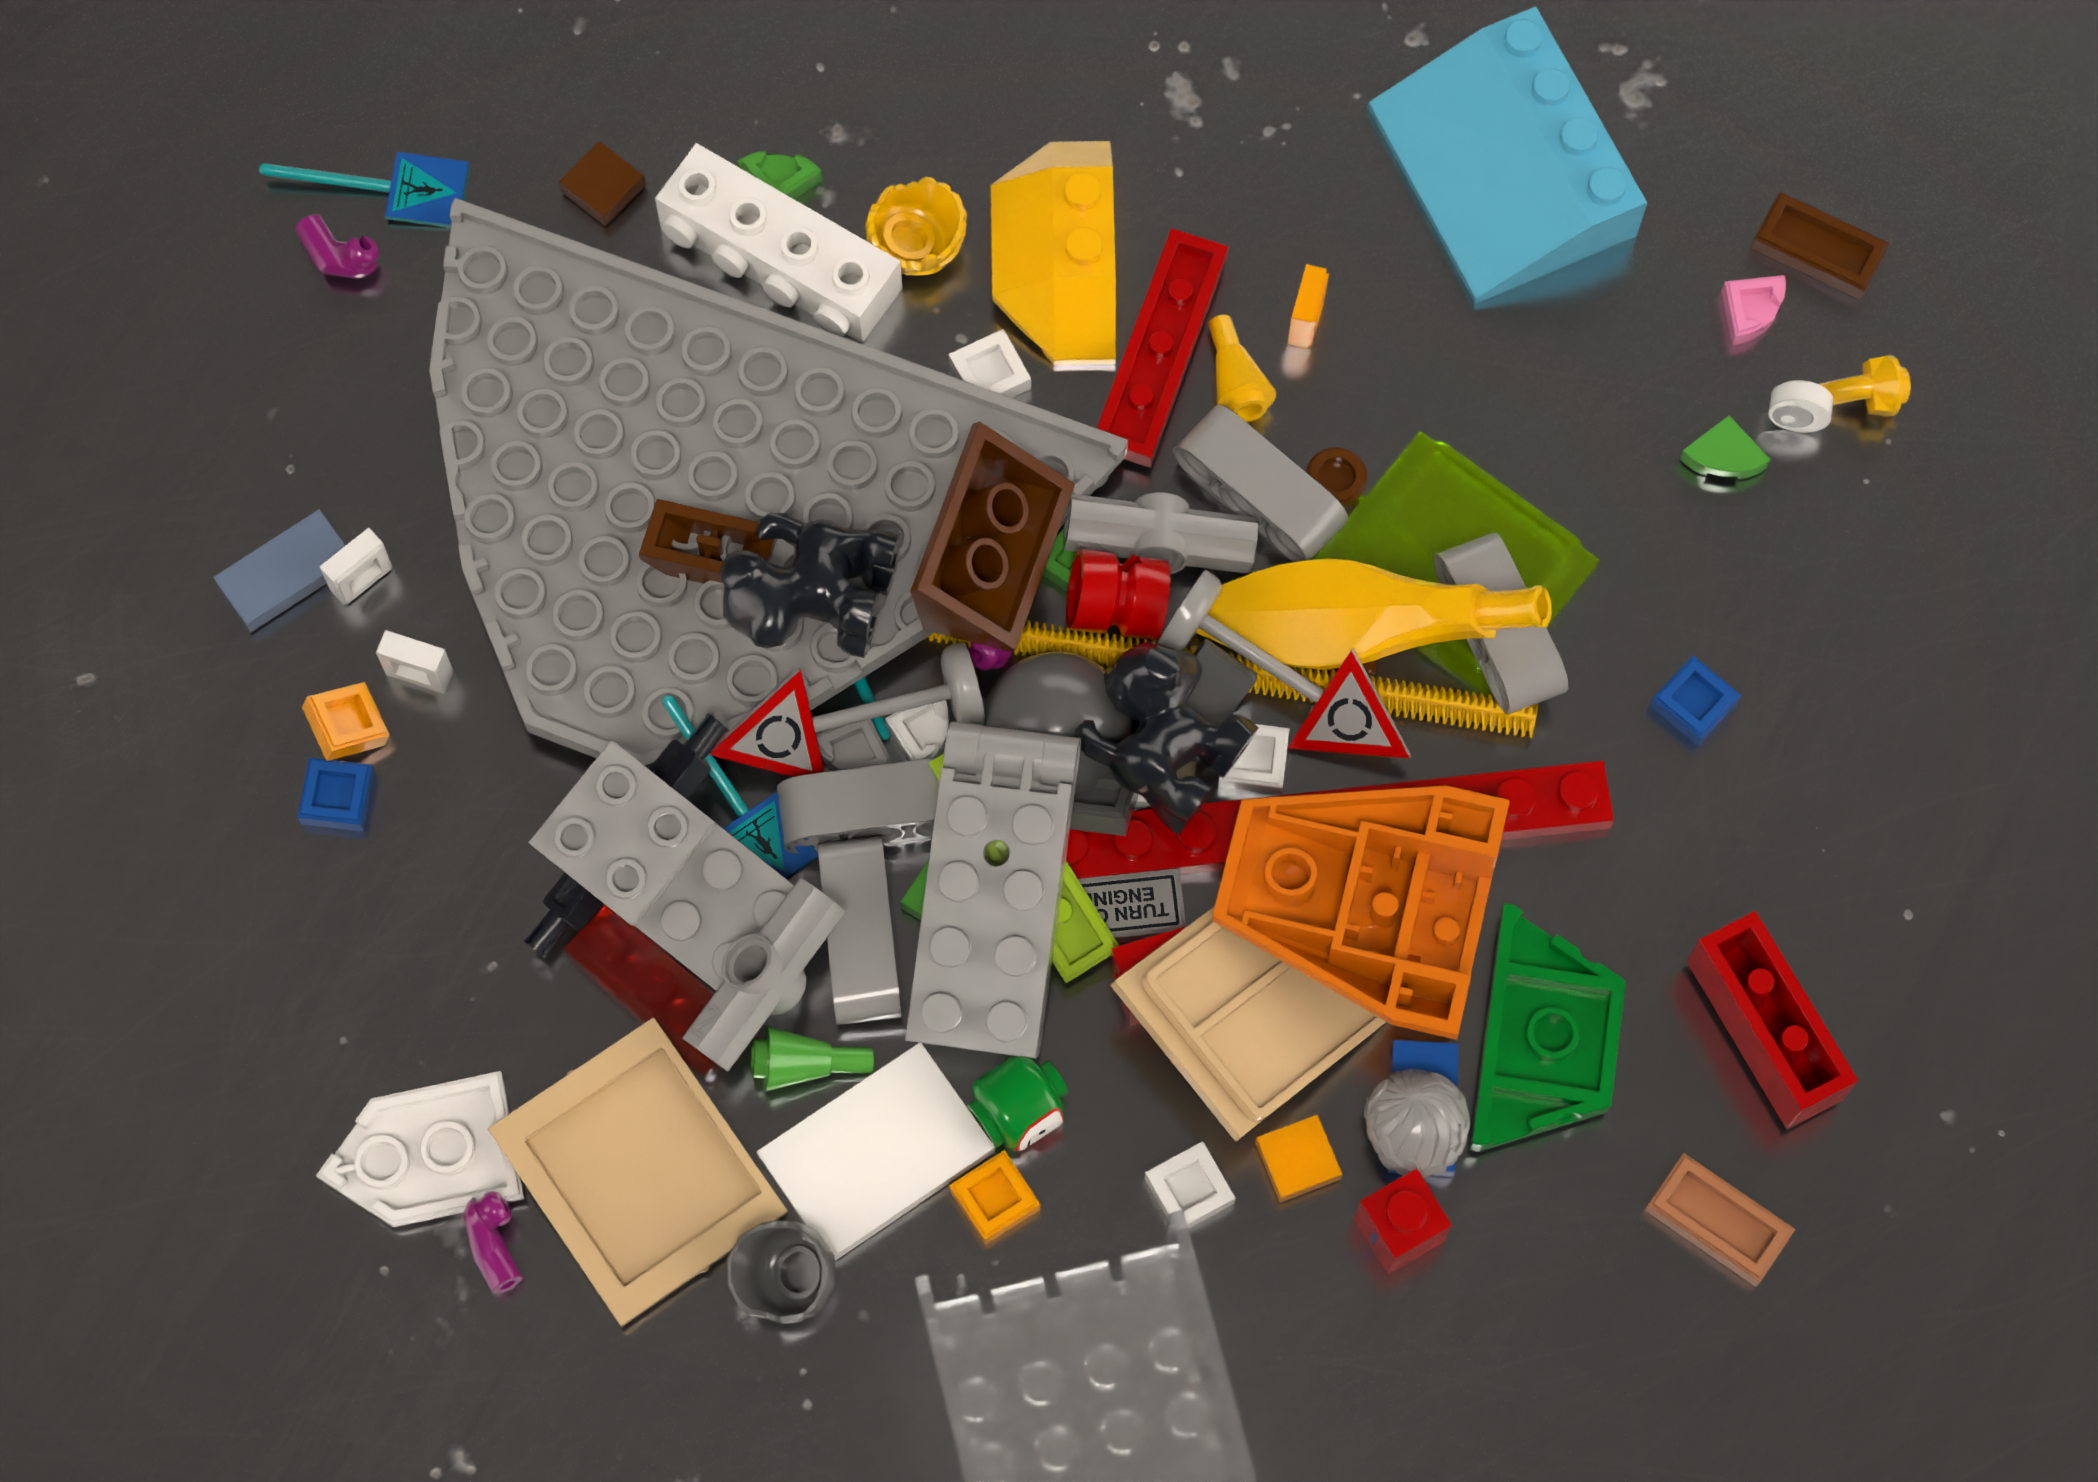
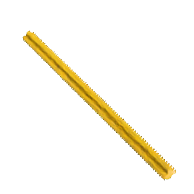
[924,620,1538,738]

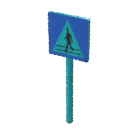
[259,152,469,228]
[662,695,818,879]

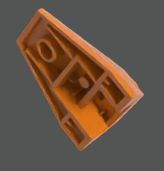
[1212,786,1510,1040]

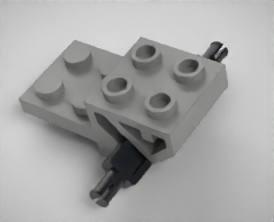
[524,713,794,991]

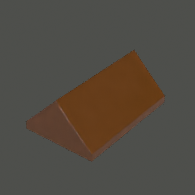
[910,422,1075,652]

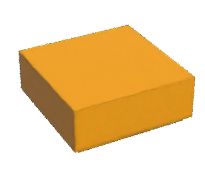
[1287,264,1329,349]
[302,682,390,761]
[1255,1115,1343,1203]
[949,1150,1041,1245]

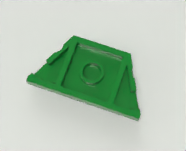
[1469,903,1626,1152]

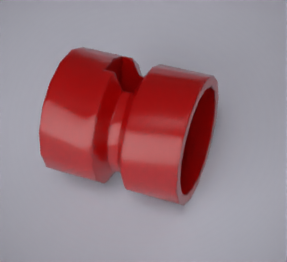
[1066,548,1171,641]

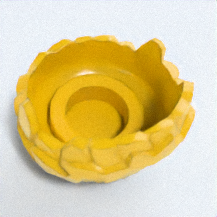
[865,177,967,276]

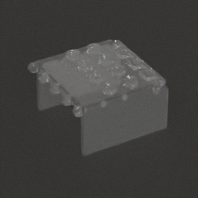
[914,1210,1257,1482]

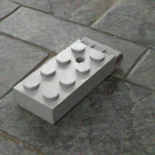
[905,721,1081,1059]

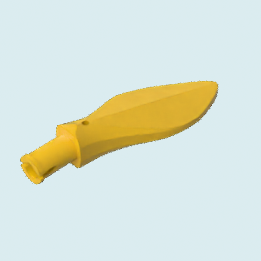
[1176,558,1552,670]

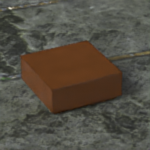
[559,141,646,226]

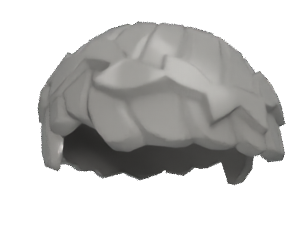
[1364,1068,1470,1179]

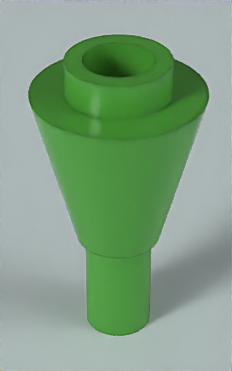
[751,1026,874,1092]

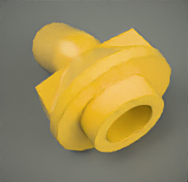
[1819,355,1911,417]

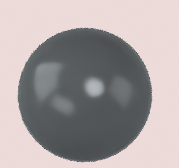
[983,651,1133,793]

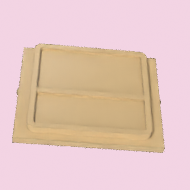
[1110,906,1386,1142]
[488,1017,788,1327]

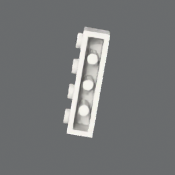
[655,143,902,344]

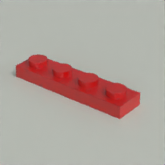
[1097,228,1229,468]

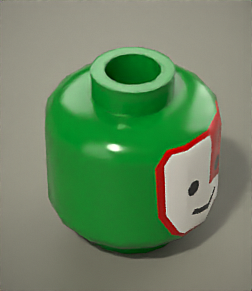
[967,1056,1069,1152]

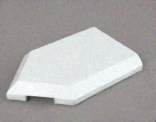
[316,1071,525,1227]

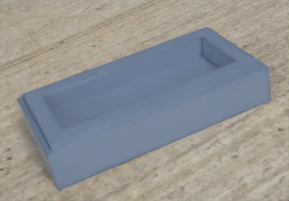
[213,509,346,632]

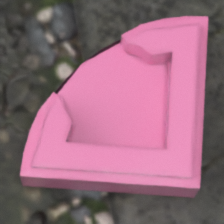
[1721,275,1786,346]

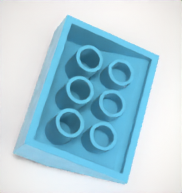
[1368,6,1647,304]

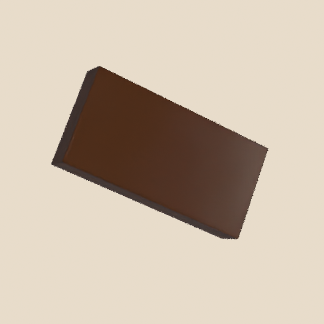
[1751,191,1890,301]

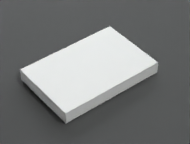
[756,1043,995,1261]

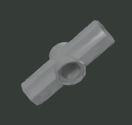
[1063,492,1258,574]
[682,878,846,1071]

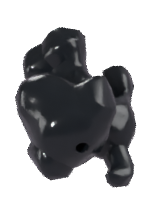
[719,513,901,658]
[1075,642,1259,835]

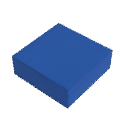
[1649,655,1742,746]
[297,757,375,832]

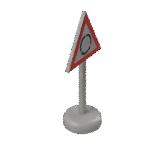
[1157,570,1412,759]
[709,642,985,777]

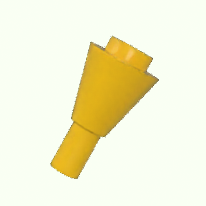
[1208,315,1276,422]

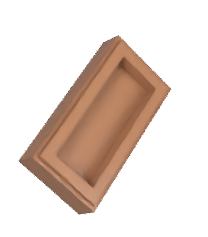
[1645,1153,1796,1287]

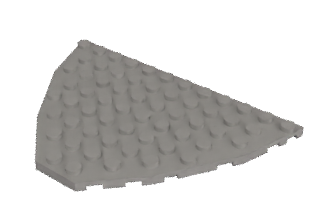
[429,198,1128,769]

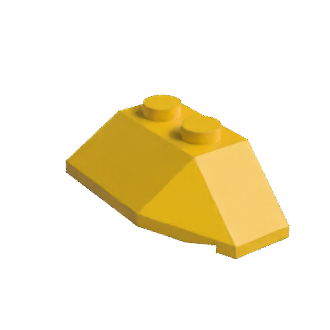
[991,141,1116,365]

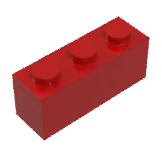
[1686,910,1859,1130]

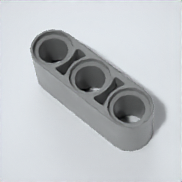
[1172,405,1349,562]
[1434,532,1568,715]
[776,758,939,853]
[817,836,902,1025]

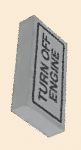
[1078,868,1186,943]

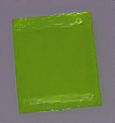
[1313,431,1600,698]

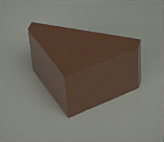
[639,499,777,584]

